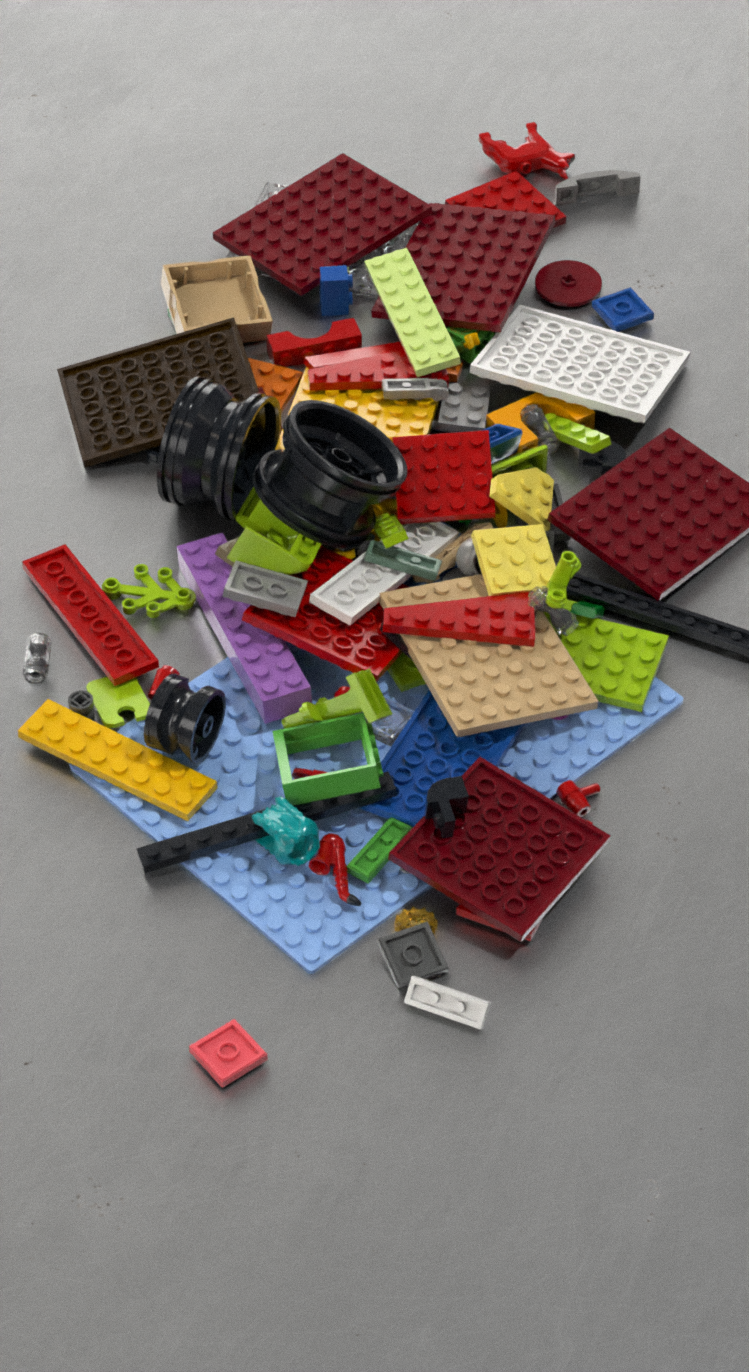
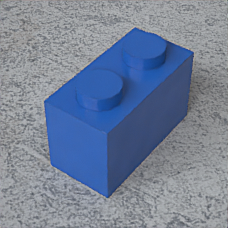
[320,265,353,316]

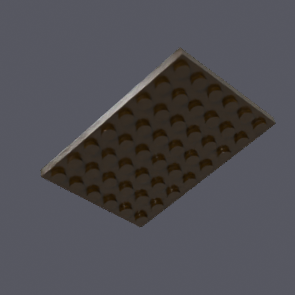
[57,317,259,467]

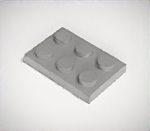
[437,383,491,432]
[222,560,308,617]

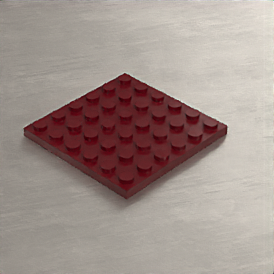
[388,757,611,942]

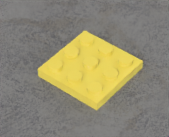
[471,524,556,596]

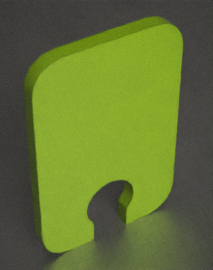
[86,677,150,728]

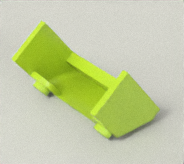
[227,499,321,575]

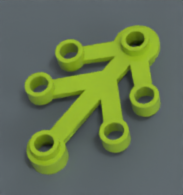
[102,564,196,618]

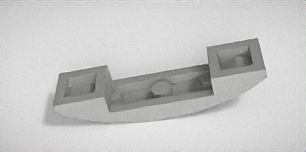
[555,170,641,205]

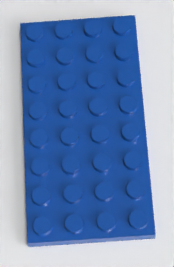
[360,690,526,827]

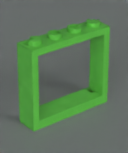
[272,713,384,805]

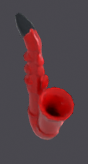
[309,833,362,906]

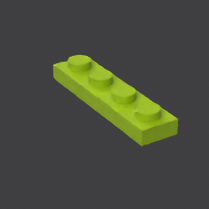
[535,413,611,454]
[374,513,409,549]

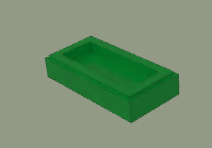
[570,601,604,619]

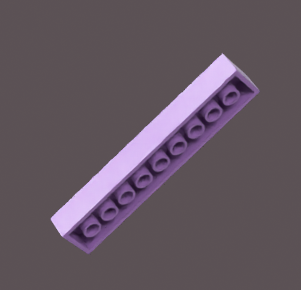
[177,533,312,724]

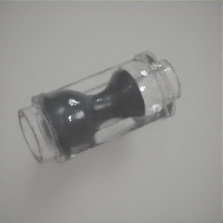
[521,404,561,455]
[528,586,579,636]
[23,633,52,684]

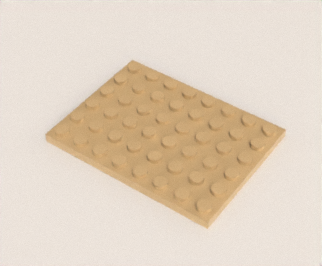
[379,574,599,737]

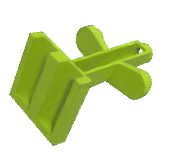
[534,551,582,640]
[281,668,392,729]

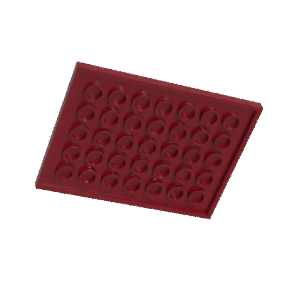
[213,153,433,296]
[371,203,556,332]
[547,427,749,601]

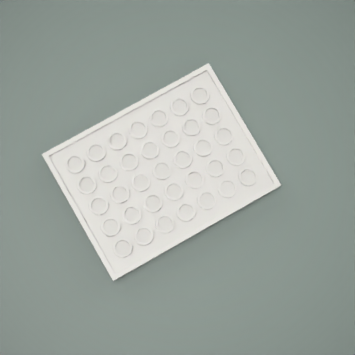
[469,304,690,423]

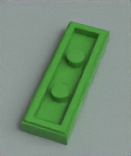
[346,817,413,884]

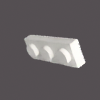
[404,976,491,1029]

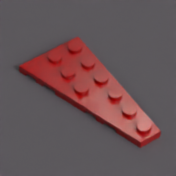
[308,349,449,391]
[383,591,535,647]

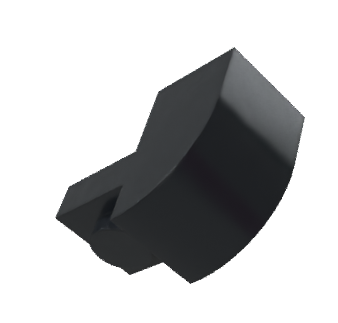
[578,441,626,476]
[424,776,469,838]

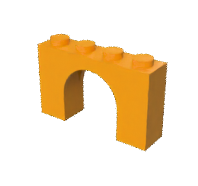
[486,392,595,457]

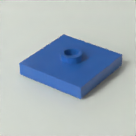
[592,287,654,332]

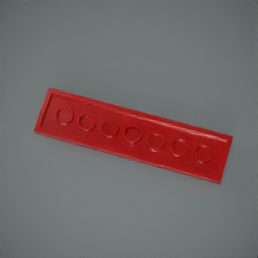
[22,544,159,686]

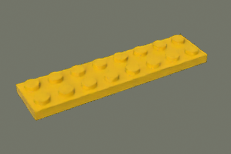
[18,699,218,821]

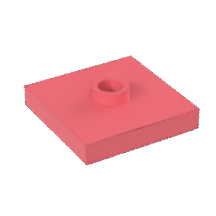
[189,1019,268,1088]

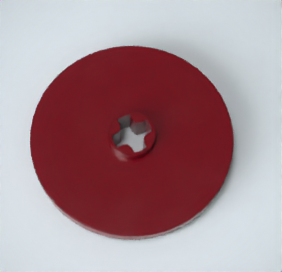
[535,260,602,307]

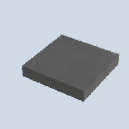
[377,921,449,990]

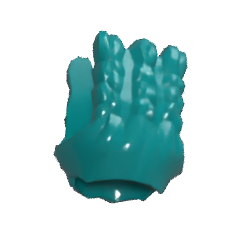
[252,796,320,866]

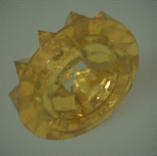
[394,906,437,935]

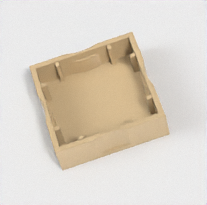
[161,256,273,343]

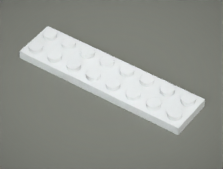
[309,522,459,625]

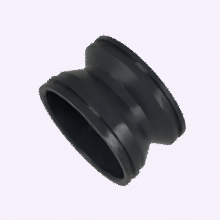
[157,376,281,523]

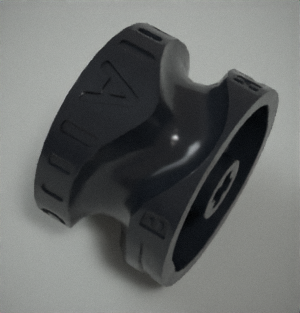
[144,673,226,764]

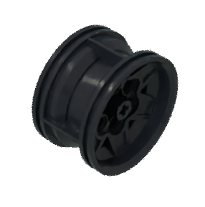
[252,400,408,549]

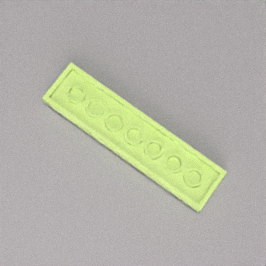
[364,248,461,377]

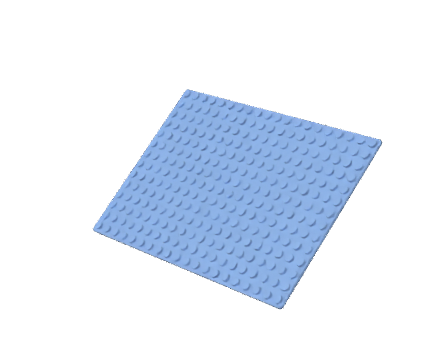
[69,521,683,974]

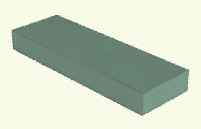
[364,540,442,581]

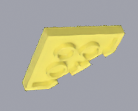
[489,467,554,531]

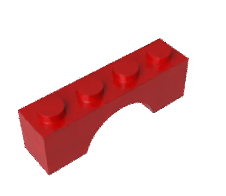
[266,318,362,367]

